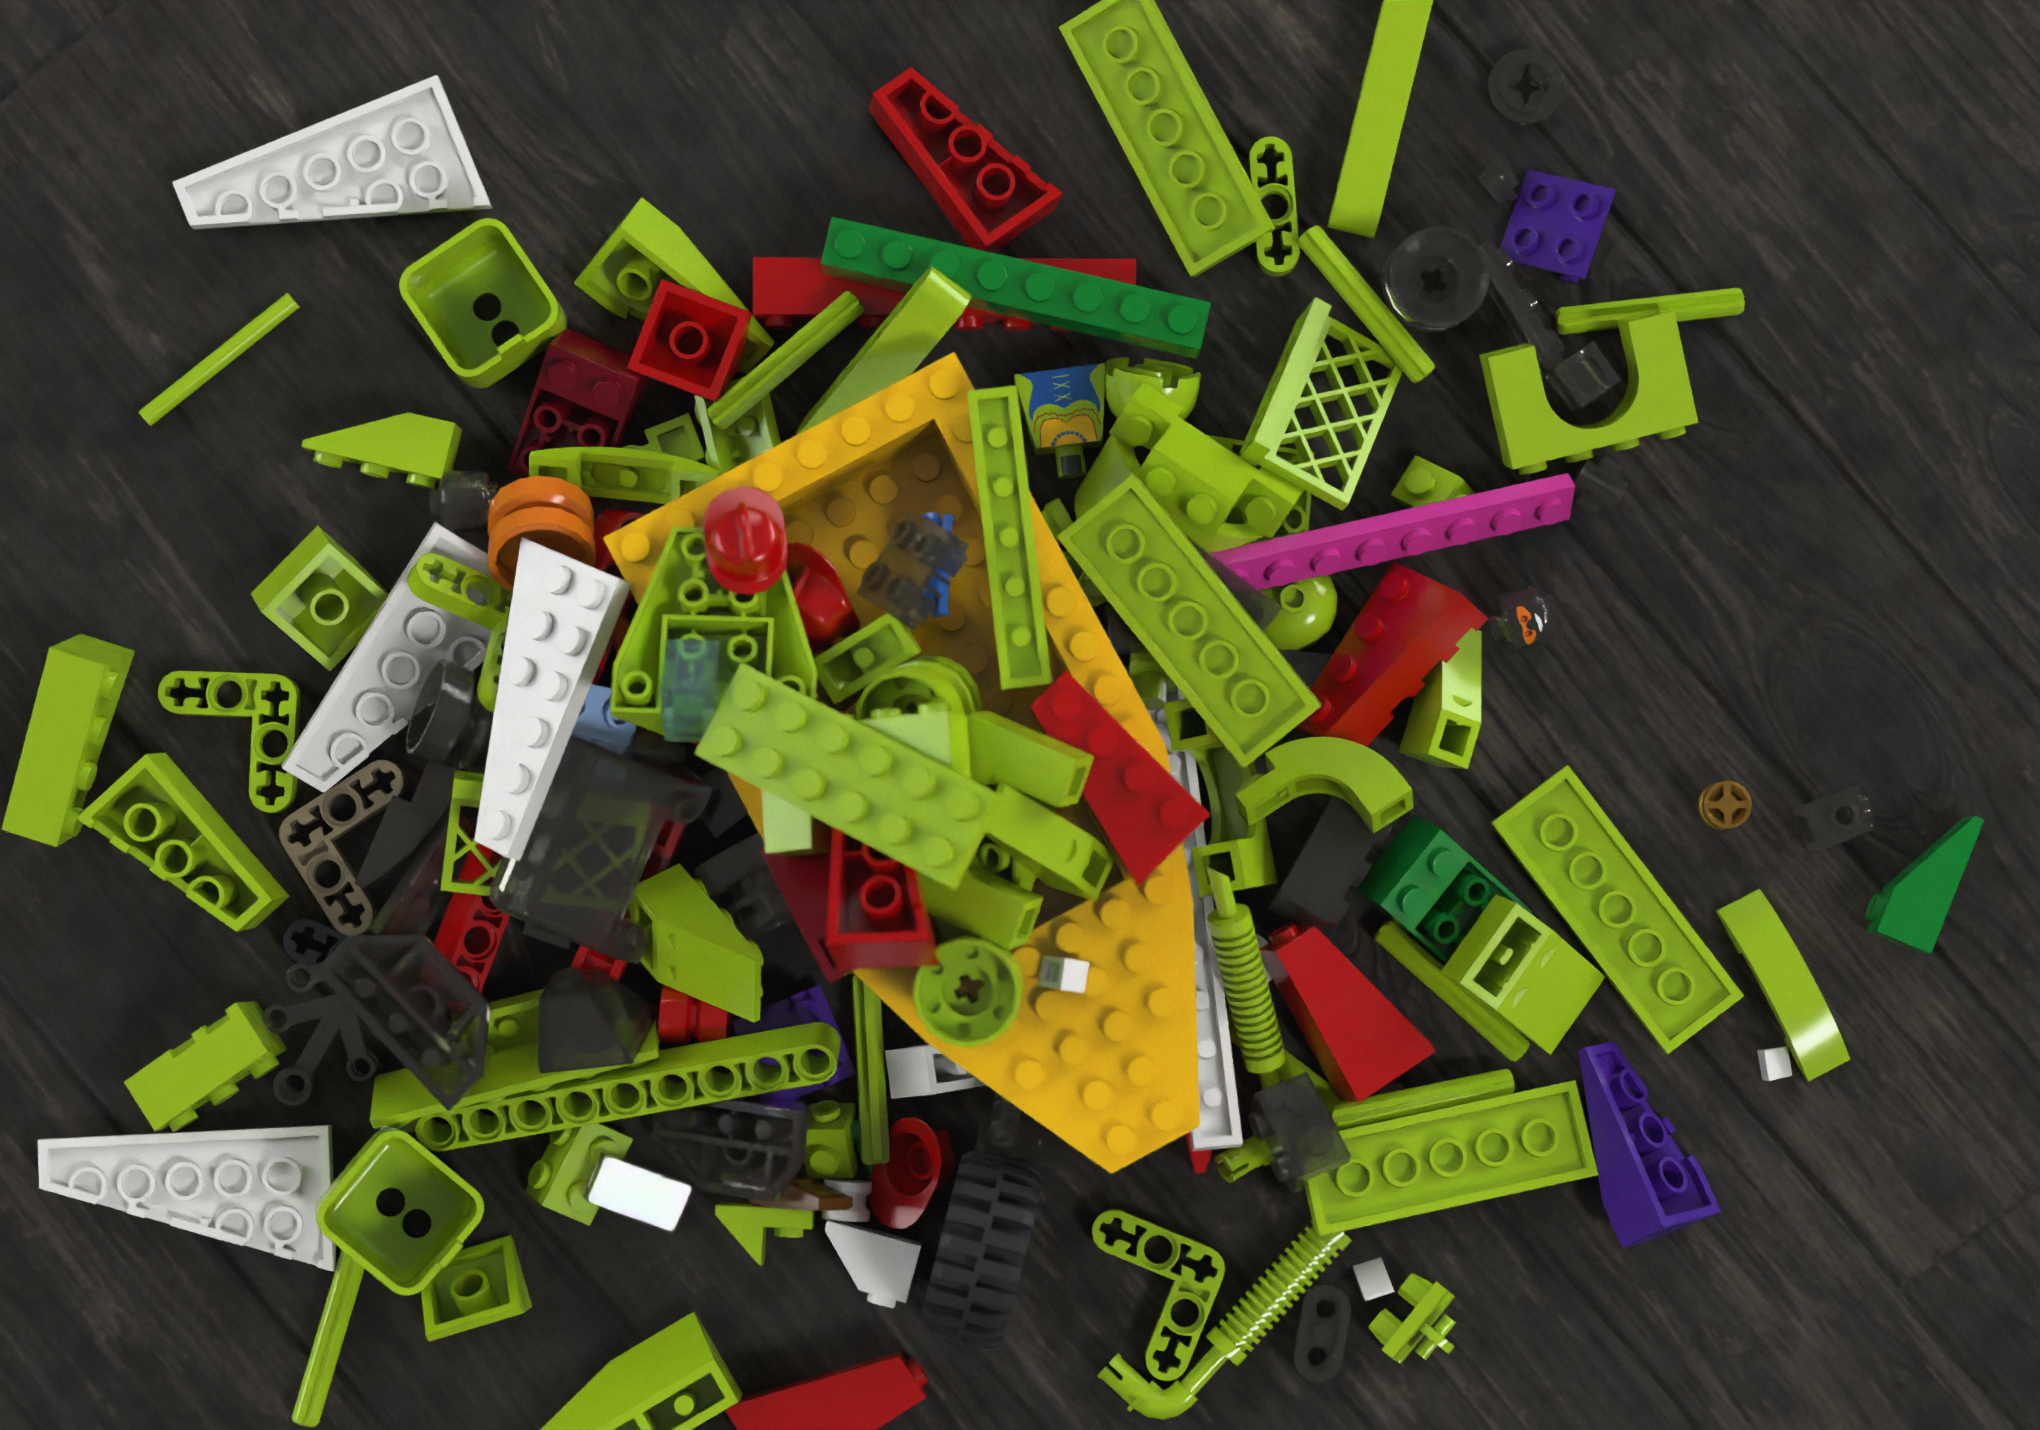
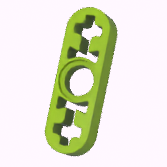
[1248,136,1300,277]

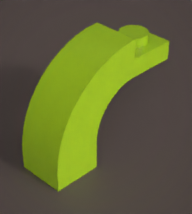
[1235,737,1414,834]

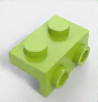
[694,377,781,475]
[526,1123,633,1226]

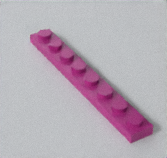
[1205,473,1575,596]

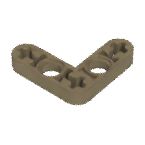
[279,760,407,936]

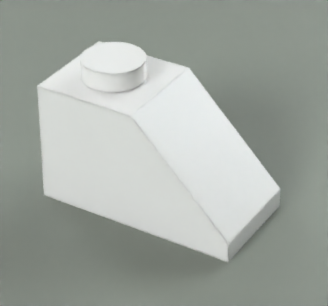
[885,1044,986,1099]
[825,1220,922,1308]

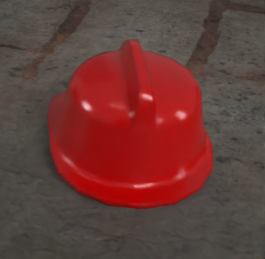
[703,487,788,595]
[786,542,860,654]
[868,1117,955,1229]

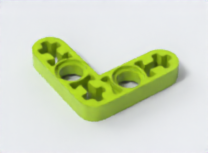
[407,553,513,713]
[158,671,301,814]
[1091,1208,1225,1381]

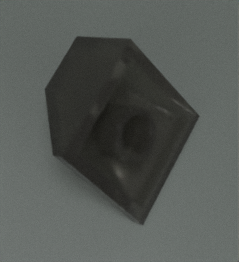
[538,968,658,1073]

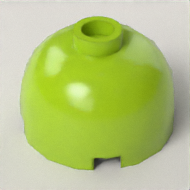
[1104,357,1201,420]
[1243,575,1338,652]

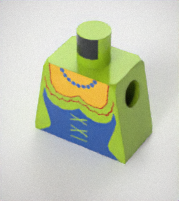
[1014,363,1106,479]

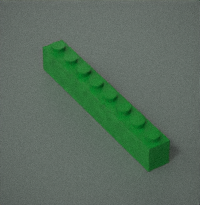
[821,217,1211,359]

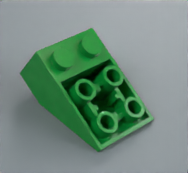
[1355,815,1533,965]

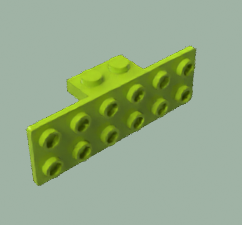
[370,988,659,1129]

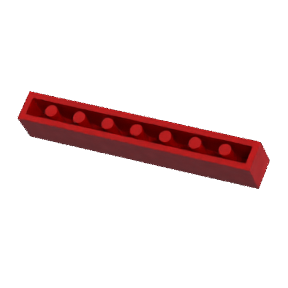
[753,257,1136,332]

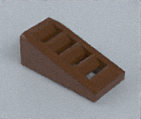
[749,1166,853,1211]

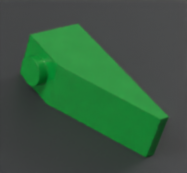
[1865,816,1984,954]

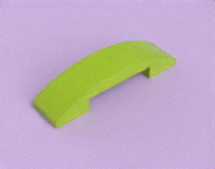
[529,447,720,504]
[1716,889,1851,1082]

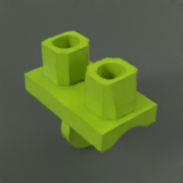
[1369,1273,1456,1364]

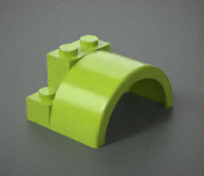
[1074,382,1304,559]

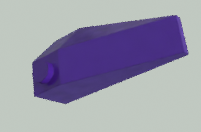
[1579,1041,1721,1248]

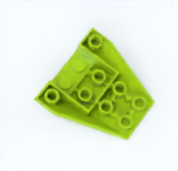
[610,527,817,737]

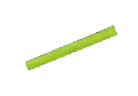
[138,292,300,426]

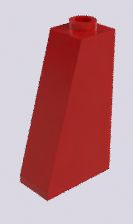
[1259,922,1435,1103]
[725,1351,929,1430]

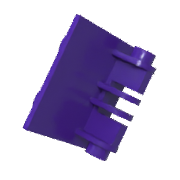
[1497,170,1616,284]
[731,984,857,1111]

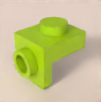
[1391,455,1475,508]
[797,1100,859,1179]

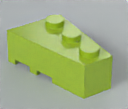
[124,1001,288,1133]

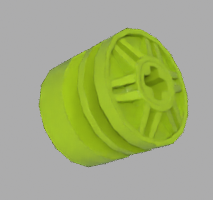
[855,654,983,721]
[913,932,1024,1047]

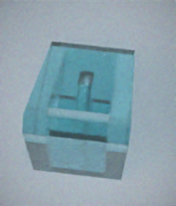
[661,639,719,742]

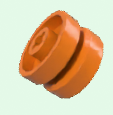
[488,476,596,592]

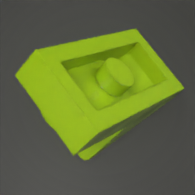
[814,609,922,704]
[715,1202,815,1266]

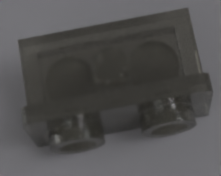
[1248,1072,1351,1194]

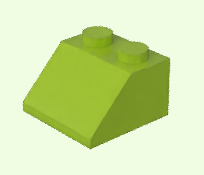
[251,525,389,671]

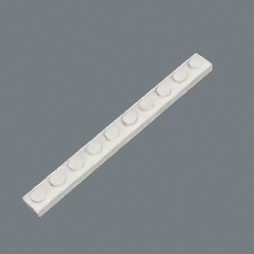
[1147,686,1243,1151]

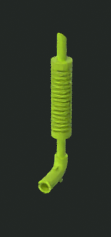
[1206,866,1293,1183]
[1097,1220,1352,1420]

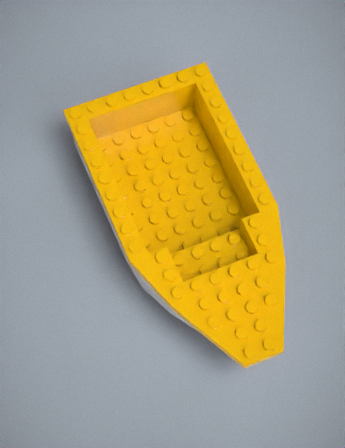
[603,352,1200,1174]

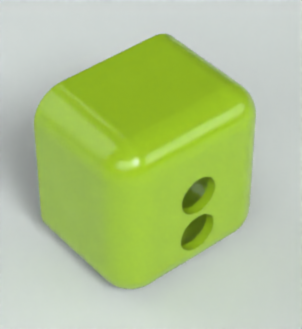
[399,218,567,388]
[315,1127,484,1296]

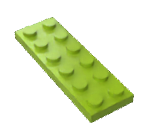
[1059,0,1276,277]
[1057,474,1322,769]
[694,663,1003,890]
[1489,765,1744,1054]
[1294,1080,1598,1237]

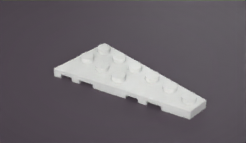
[172,75,493,229]
[281,522,501,793]
[474,537,632,861]
[38,1125,337,1272]

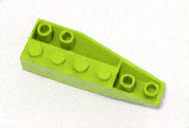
[540,1311,743,1430]

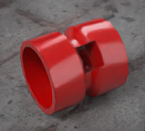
[658,984,732,1045]

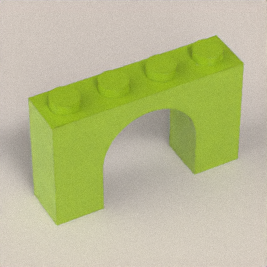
[1479,308,1698,475]
[1163,699,1278,897]
[762,703,971,857]
[918,710,1094,949]

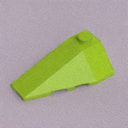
[574,197,775,374]

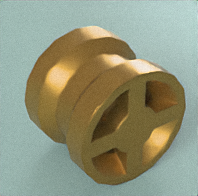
[1697,781,1752,830]

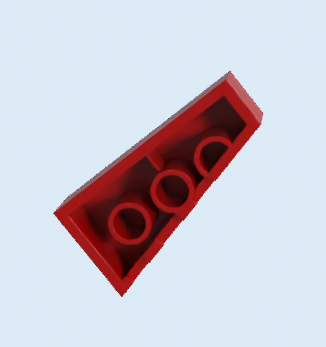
[869,67,1063,253]
[1296,561,1488,747]
[1030,670,1211,888]
[826,827,940,969]

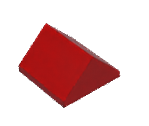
[627,279,752,402]

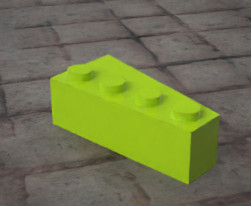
[1,634,135,847]
[76,753,290,932]

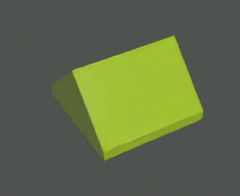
[421,1235,532,1342]

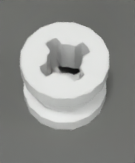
[821,1179,872,1222]

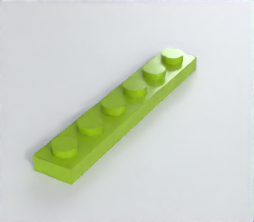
[967,385,1052,691]

